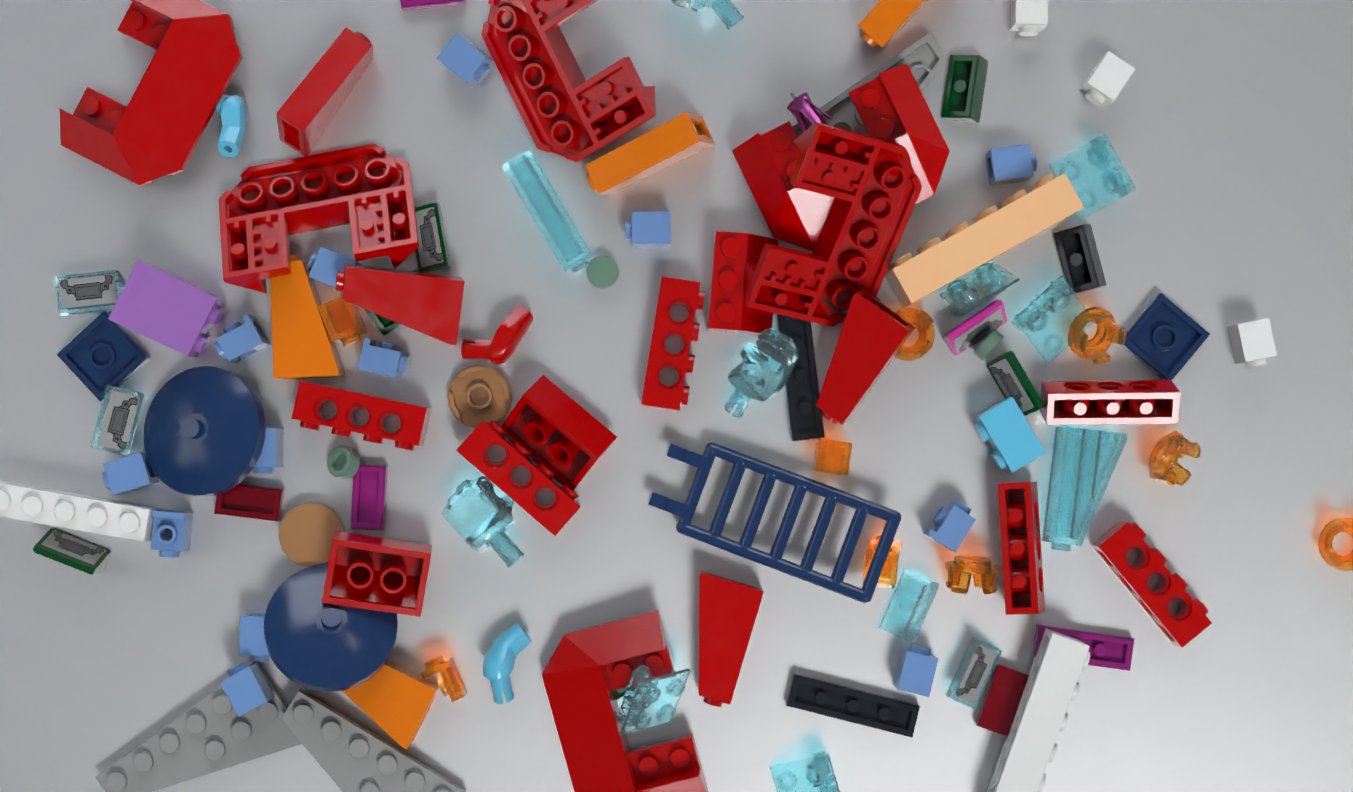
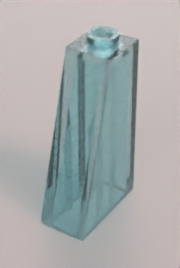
[502,150,593,272]
[1042,426,1127,551]

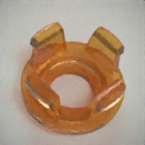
[1068,307,1126,364]
[895,308,935,361]
[1148,431,1201,486]
[1318,517,1353,571]
[945,555,999,595]

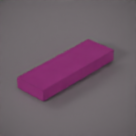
[1032,624,1134,671]

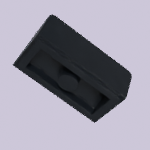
[1053,224,1106,295]

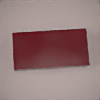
[214,484,285,521]
[975,663,1029,737]

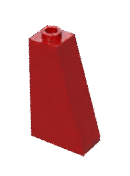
[276,28,373,156]
[335,264,465,345]
[816,289,916,425]
[698,571,764,707]

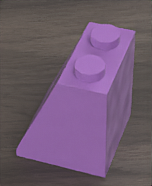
[108,260,225,358]

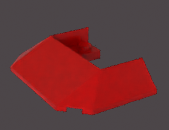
[59,0,243,187]
[481,0,656,162]
[732,64,950,251]
[745,122,922,327]
[219,143,419,294]
[541,610,708,792]

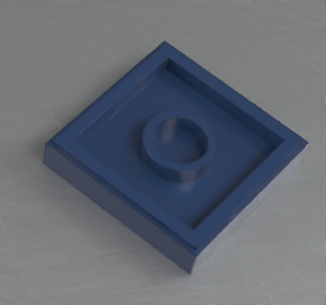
[1117,293,1210,380]
[57,311,151,402]

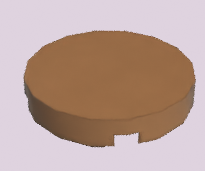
[447,364,512,428]
[278,502,345,567]

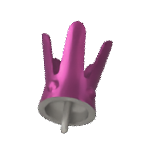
[787,92,833,133]

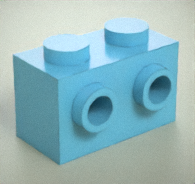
[974,397,1046,473]

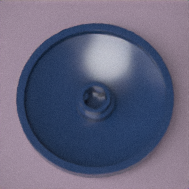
[143,366,266,497]
[264,563,398,692]

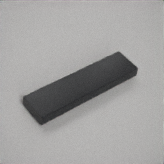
[777,314,825,441]
[786,673,920,737]

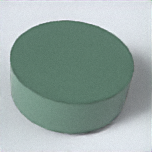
[586,256,619,289]
[974,330,1004,361]
[327,445,360,479]

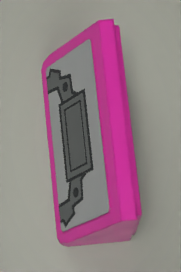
[942,299,1007,356]

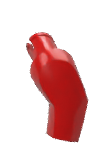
[461,305,533,365]

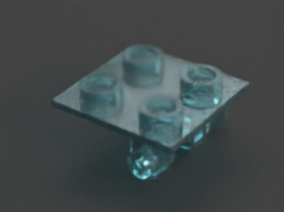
[1049,134,1136,220]
[939,262,1020,317]
[1011,275,1095,364]
[618,665,691,734]
[770,751,840,792]

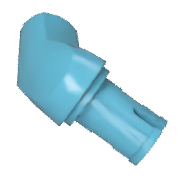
[215,93,247,157]
[483,623,532,704]

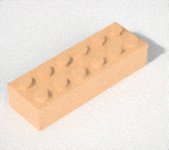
[885,173,1084,309]

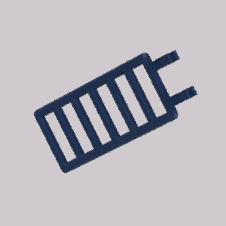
[648,442,901,604]

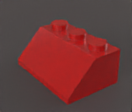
[708,231,779,336]
[501,375,617,490]
[322,531,432,617]

